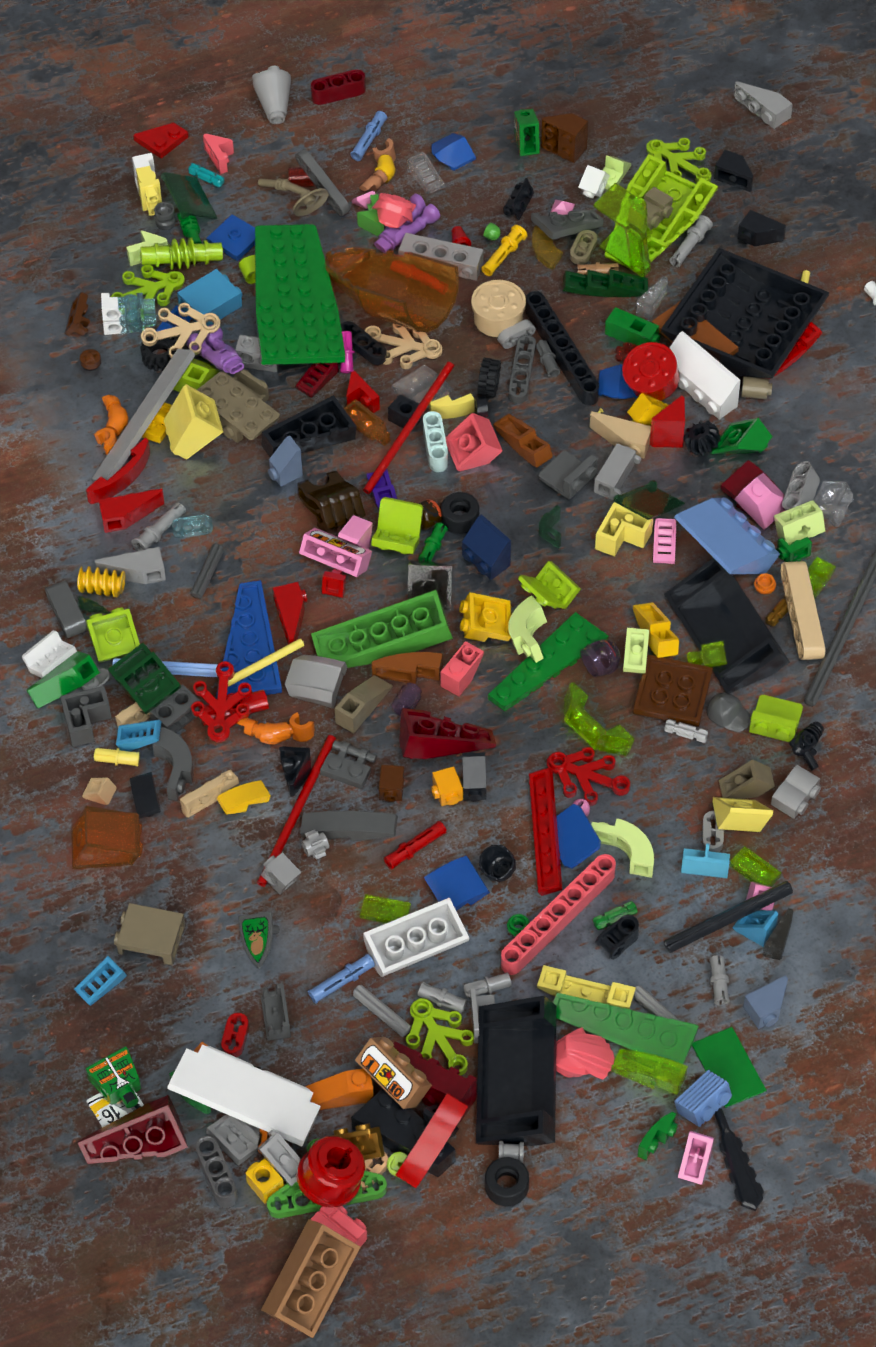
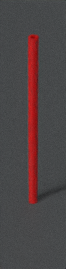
[363,362,454,494]
[257,735,336,887]

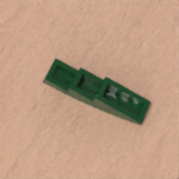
[563,269,648,297]

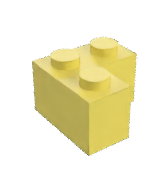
[595,502,653,557]

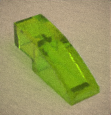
[611,1049,688,1095]

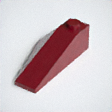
[399,708,496,759]
[78,1095,188,1164]

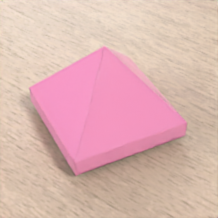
[351,191,375,209]
[551,200,575,215]

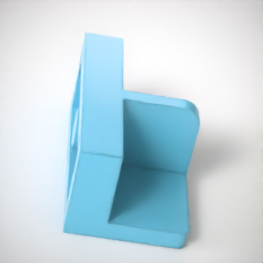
[681,843,730,878]

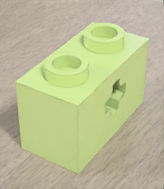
[774,500,826,545]

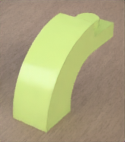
[508,595,547,663]
[591,818,654,878]

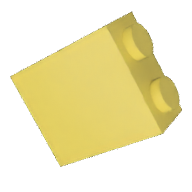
[164,384,223,460]

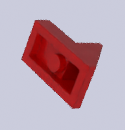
[346,370,380,413]

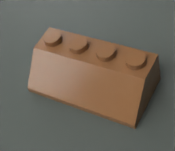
[261,1219,360,1338]

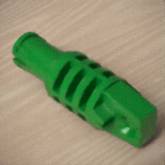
[177,202,202,244]

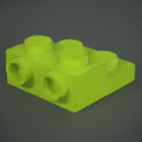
[86,607,140,663]

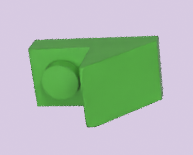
[357,194,384,237]

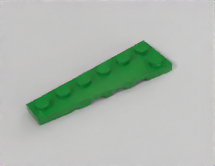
[488,612,609,712]
[553,993,699,1071]

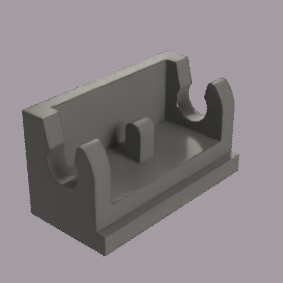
[261,983,291,1041]

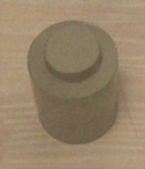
[741,376,772,400]

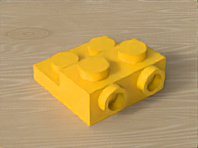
[459,592,511,642]

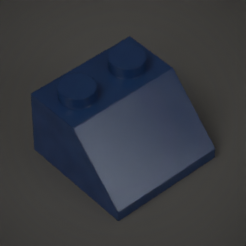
[462,514,511,580]

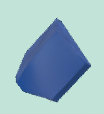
[431,133,476,171]
[599,364,638,399]

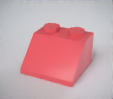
[445,413,503,472]

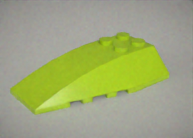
[604,154,718,273]

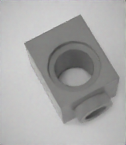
[261,852,302,894]

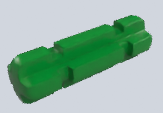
[593,901,638,930]

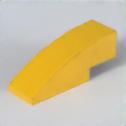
[633,602,679,658]

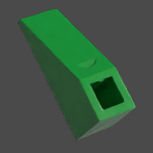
[26,651,100,708]

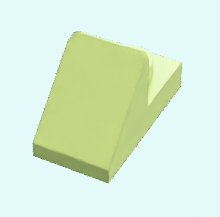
[602,155,631,192]
[126,230,168,266]
[623,628,649,674]

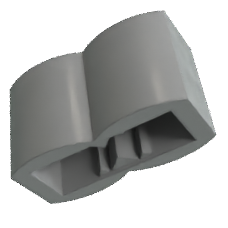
[771,765,821,819]

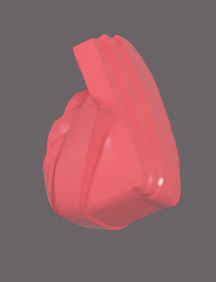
[372,193,416,228]
[556,1027,615,1080]

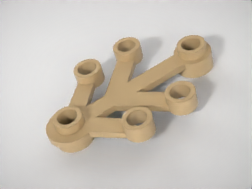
[141,303,220,358]
[365,320,443,369]

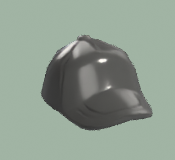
[707,693,752,732]

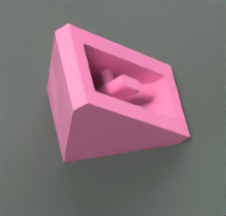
[338,515,373,549]
[678,1131,714,1185]

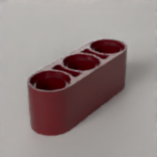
[311,69,366,105]

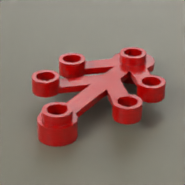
[191,661,252,743]
[547,747,630,806]

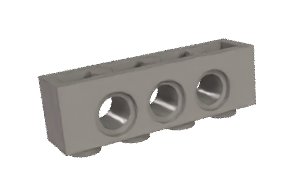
[399,233,483,281]

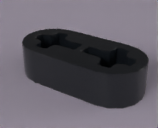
[474,396,488,417]

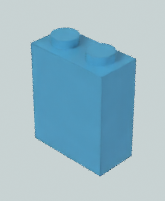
[177,269,243,326]

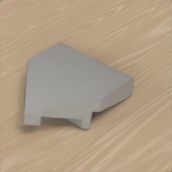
[206,1115,259,1166]

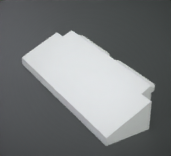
[167,1045,321,1147]

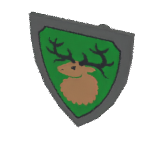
[238,912,280,969]

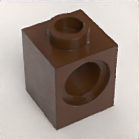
[379,765,404,802]

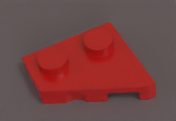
[133,122,189,159]

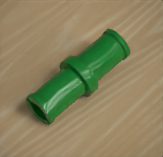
[418,523,448,565]

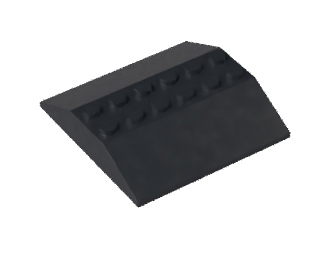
[661,248,829,379]

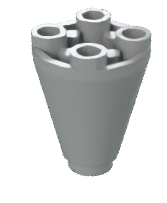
[252,66,291,124]

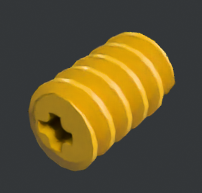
[77,566,126,598]

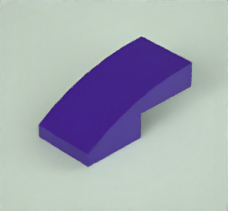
[366,469,397,510]

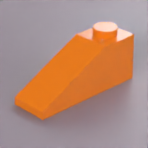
[305,1068,374,1110]

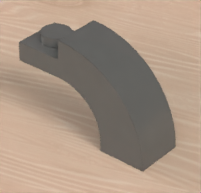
[153,727,194,801]

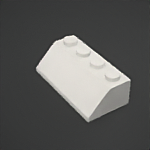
[670,331,741,420]

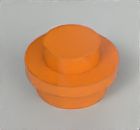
[754,573,776,594]

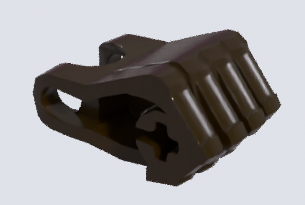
[297,471,366,531]

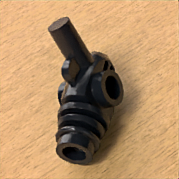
[789,722,824,771]

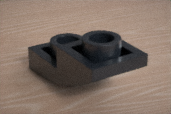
[130,772,161,819]

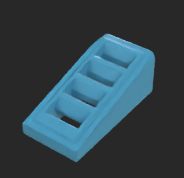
[116,720,161,751]
[74,956,127,1006]

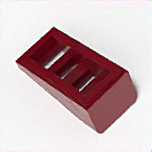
[296,363,338,398]

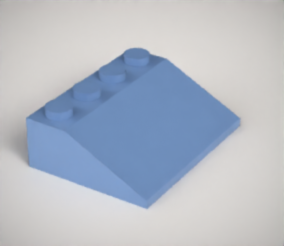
[674,497,780,574]

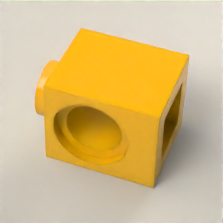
[245,1159,284,1204]

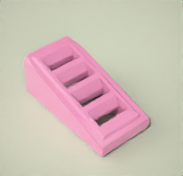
[653,518,676,564]

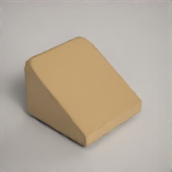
[82,778,116,805]

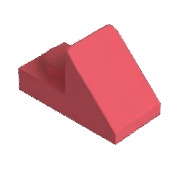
[203,134,234,175]

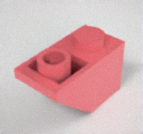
[441,641,484,697]

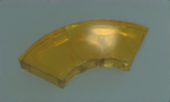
[532,225,563,270]

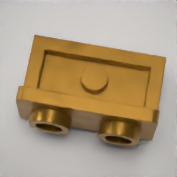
[333,1123,385,1160]

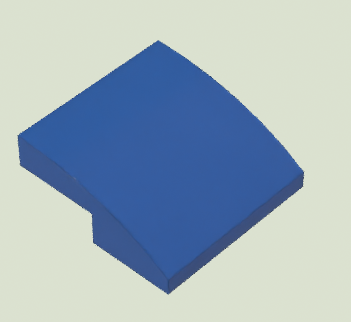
[424,856,490,911]

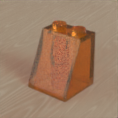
[71,806,143,869]

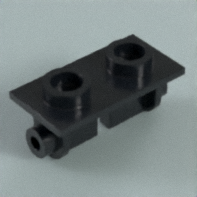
[503,178,534,220]

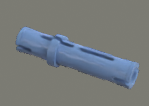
[350,111,387,161]
[308,954,375,1003]

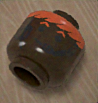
[419,499,442,531]

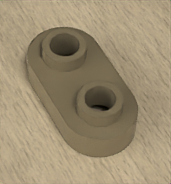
[570,230,597,265]

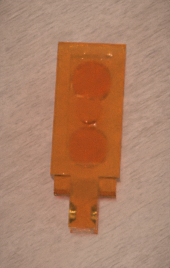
[344,399,391,446]

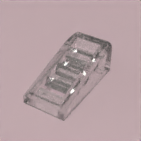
[407,152,445,194]
[636,277,668,319]

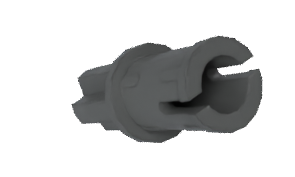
[536,340,560,378]

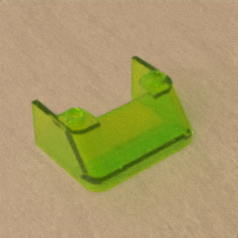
[593,183,651,277]

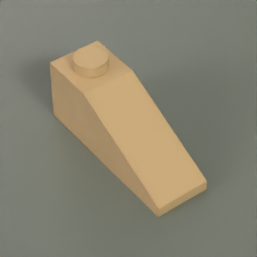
[590,411,651,459]

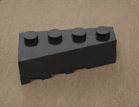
[261,395,356,457]
[351,1089,456,1177]

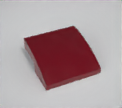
[720,460,777,517]

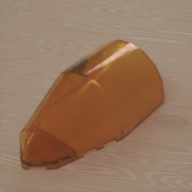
[325,247,459,333]

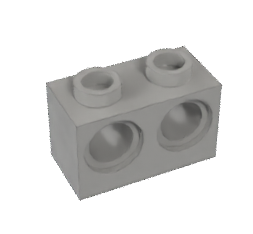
[235,335,279,372]

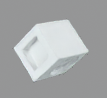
[578,165,610,199]

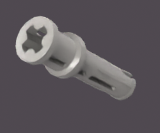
[669,215,713,268]
[131,502,186,551]

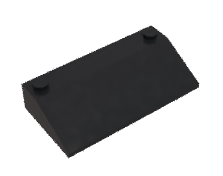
[664,558,790,694]
[476,995,557,1146]

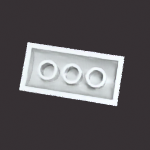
[363,898,469,977]

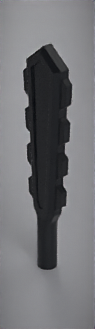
[714,1108,764,1211]

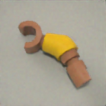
[359,138,396,192]

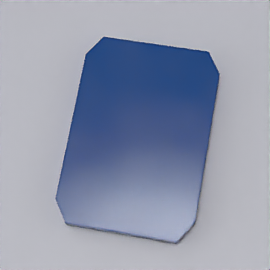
[556,804,601,869]

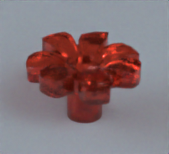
[615,342,637,364]

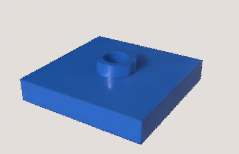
[206,214,255,261]

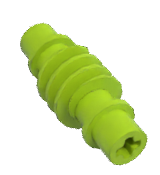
[140,238,223,270]

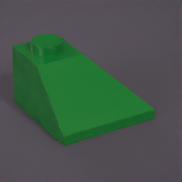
[710,418,773,454]

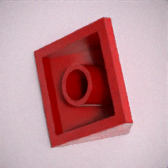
[650,395,685,448]

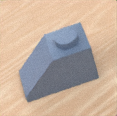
[268,435,303,486]
[743,975,788,1029]

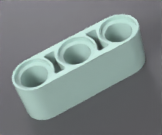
[423,411,448,472]

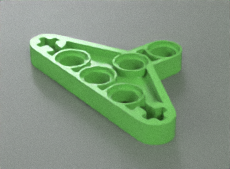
[267,1139,387,1218]

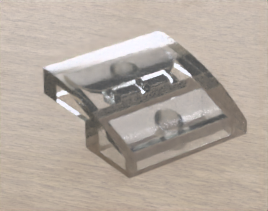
[392,365,452,408]

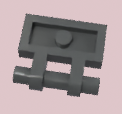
[320,740,377,789]

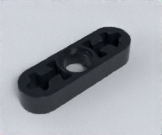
[341,321,387,365]

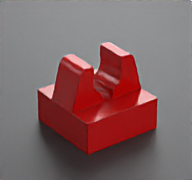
[322,569,346,598]

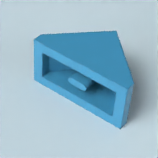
[733,911,778,947]

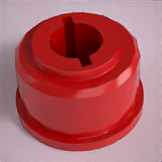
[622,342,680,401]
[296,1136,366,1208]

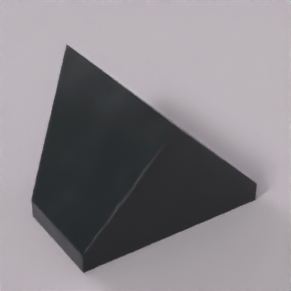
[279,746,312,797]

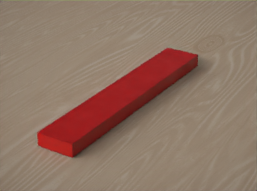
[529,768,563,896]

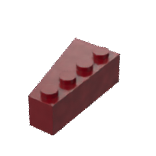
[393,1041,477,1122]

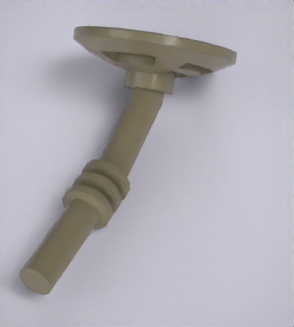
[258,178,329,216]

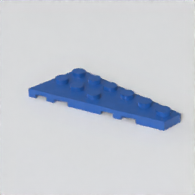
[216,580,282,699]

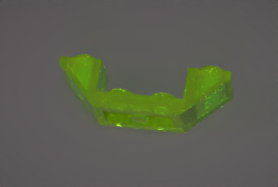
[564,682,635,756]

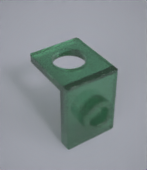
[539,505,561,548]

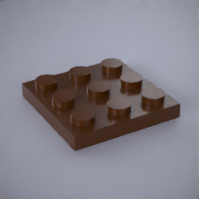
[633,654,713,727]

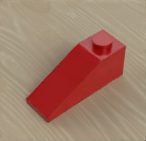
[273,582,307,645]

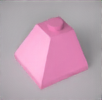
[734,473,785,530]

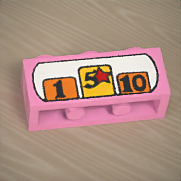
[299,528,372,577]

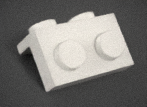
[22,630,77,678]

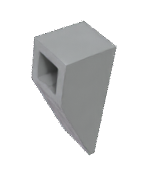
[734,81,793,129]
[95,547,166,584]

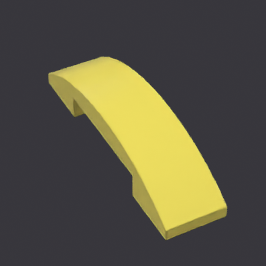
[537,965,636,1009]

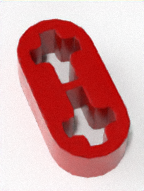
[221,1013,249,1057]

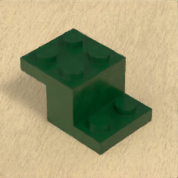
[108,642,181,714]

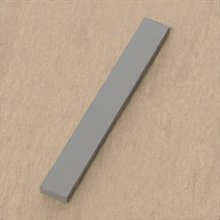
[92,349,195,482]

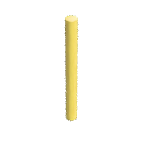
[228,639,304,687]

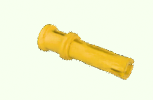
[481,225,527,276]

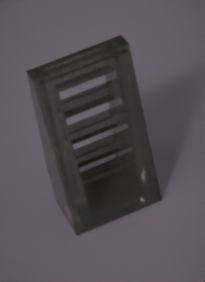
[763,908,794,960]

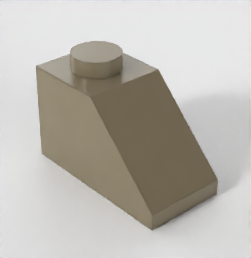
[719,760,775,799]

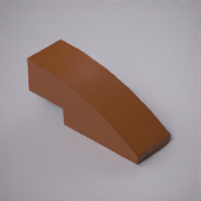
[493,414,553,468]
[372,652,443,684]

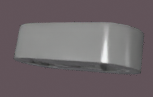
[497,319,536,349]
[702,811,724,853]

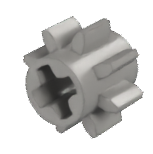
[301,829,330,860]

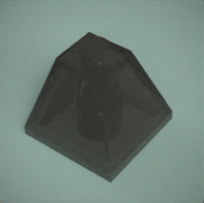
[408,561,452,610]

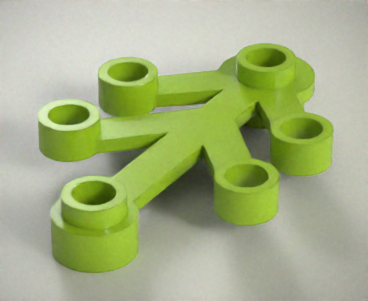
[646,138,711,183]
[111,265,185,313]
[406,998,474,1075]

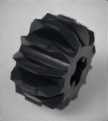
[684,420,721,456]

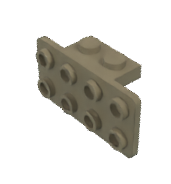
[197,371,280,443]

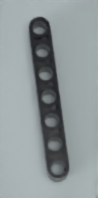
[526,291,599,406]

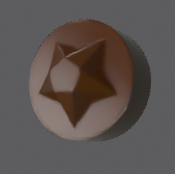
[80,349,101,370]

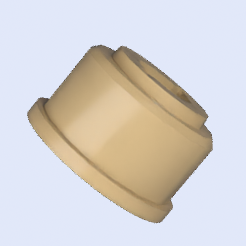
[471,280,526,337]

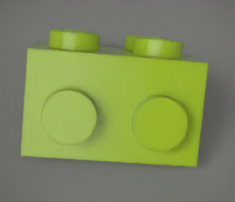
[371,497,423,554]
[518,561,581,609]
[749,695,803,742]

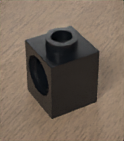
[388,394,422,428]

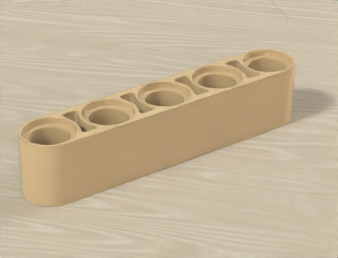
[780,561,825,660]

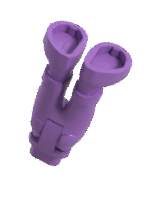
[374,194,440,253]
[187,324,244,374]

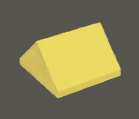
[713,797,773,832]

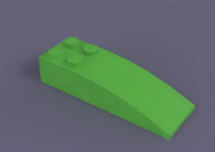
[311,590,453,668]

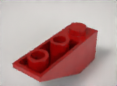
[99,489,165,533]

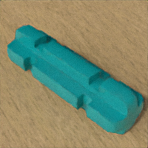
[188,163,225,187]

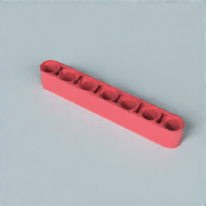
[501,854,616,975]

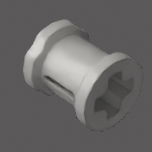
[499,1141,524,1163]

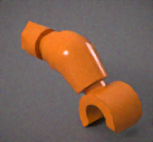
[94,394,128,455]
[236,712,315,745]

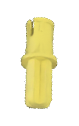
[94,748,140,767]

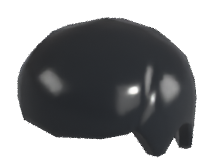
[479,845,516,882]

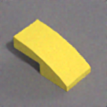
[429,393,475,419]

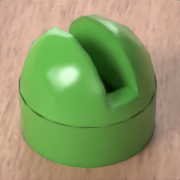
[483,223,500,241]

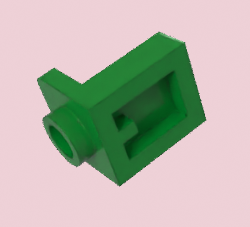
[776,537,812,562]

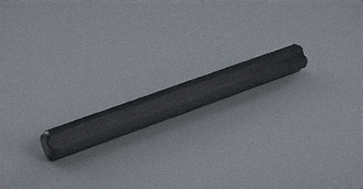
[664,881,793,953]

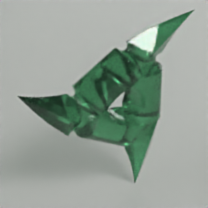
[78,595,110,614]

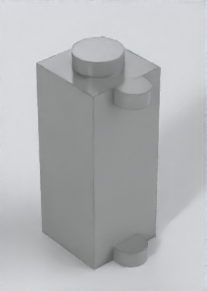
[594,443,642,500]

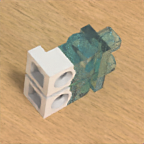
[101,293,157,335]

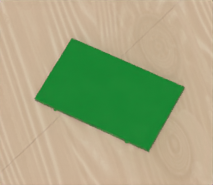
[692,1027,767,1108]

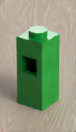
[605,307,661,347]

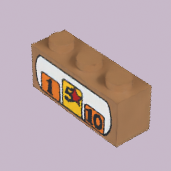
[355,1037,432,1109]

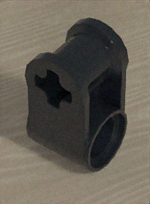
[595,915,639,960]

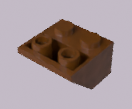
[541,113,588,163]

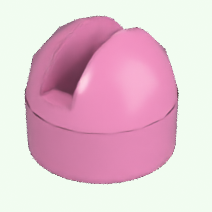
[573,798,590,816]

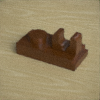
[65,292,90,336]

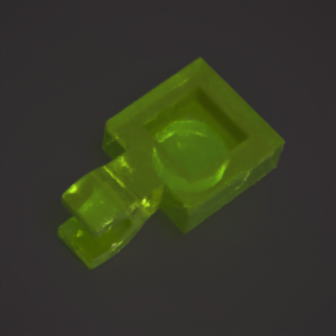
[687,641,727,667]

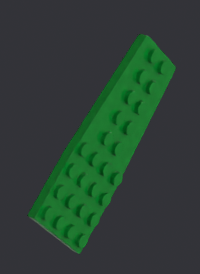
[255,224,345,365]

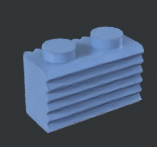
[674,1070,732,1127]

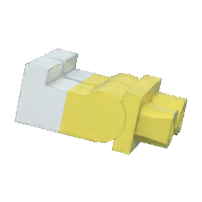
[132,153,162,216]

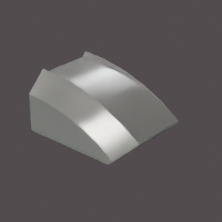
[285,655,347,709]

